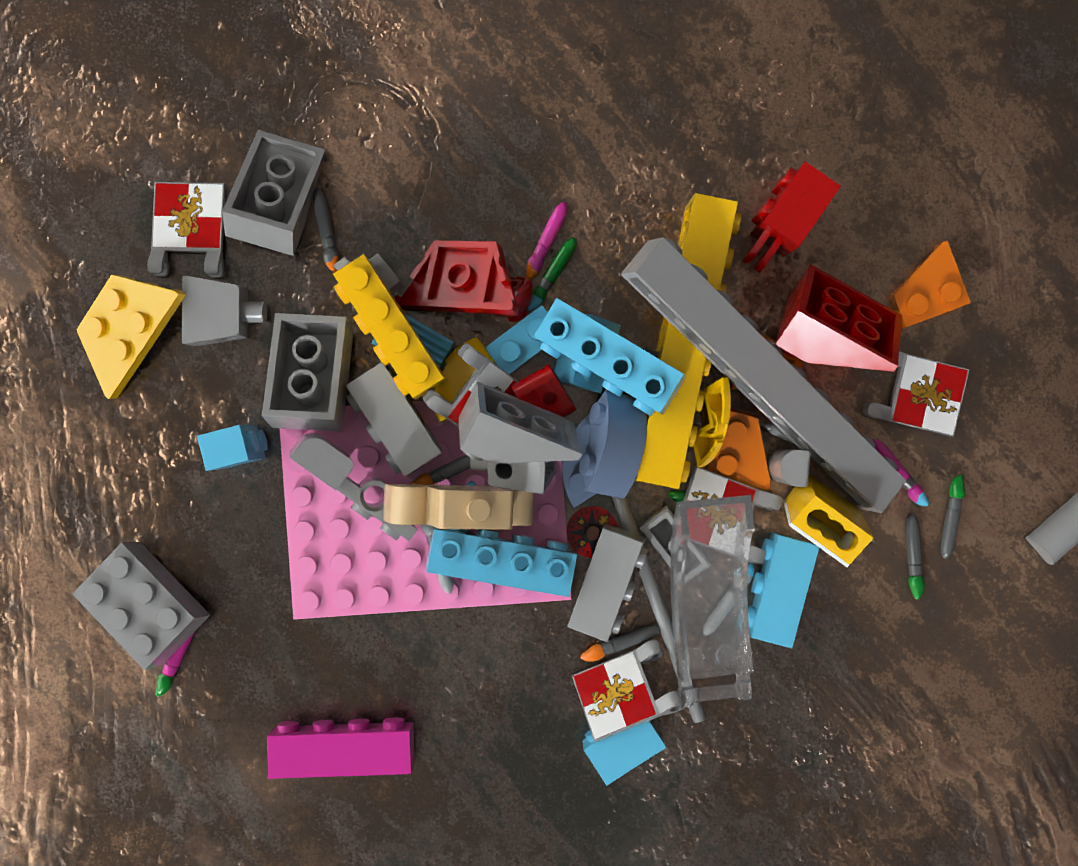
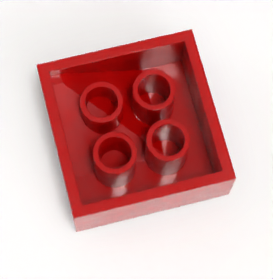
[775,264,902,372]

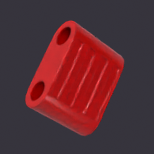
[511,364,577,417]

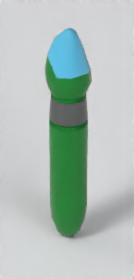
[527,237,577,311]

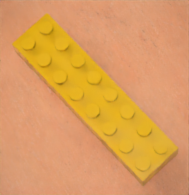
[635,193,741,489]

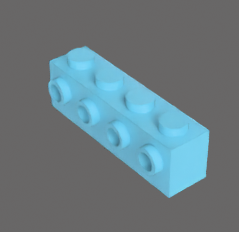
[534,298,686,416]
[426,527,577,597]

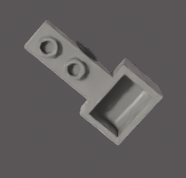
[290,433,418,541]

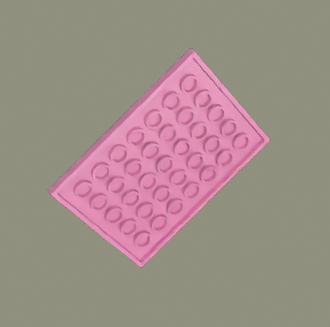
[280,401,572,620]

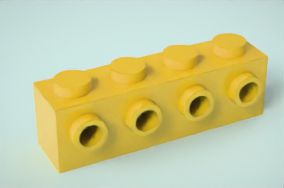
[333,254,447,399]

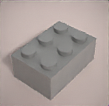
[262,313,354,432]
[73,542,210,670]

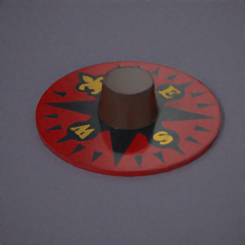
[567,506,618,558]

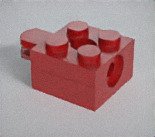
[742,161,841,273]

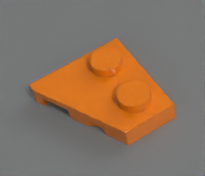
[889,240,971,329]
[705,409,771,491]

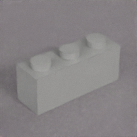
[346,362,444,476]
[567,523,649,642]

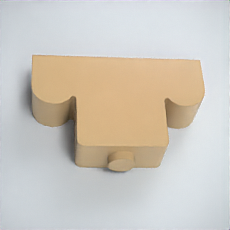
[383,484,534,530]

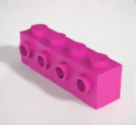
[267,717,415,779]

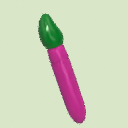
[155,632,195,697]

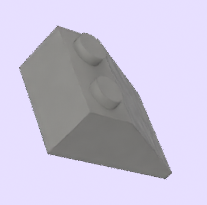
[222,130,326,256]
[458,381,582,464]

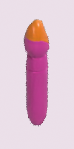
[526,202,568,279]

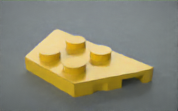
[76,275,186,399]

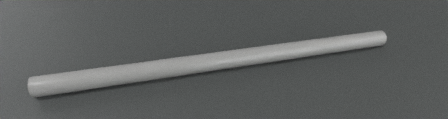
[611,496,707,723]

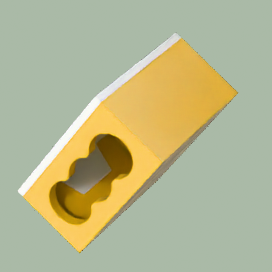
[783,473,873,567]

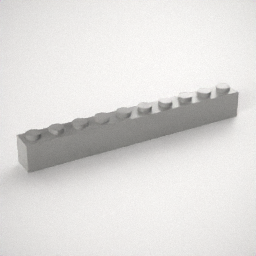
[621,237,907,514]

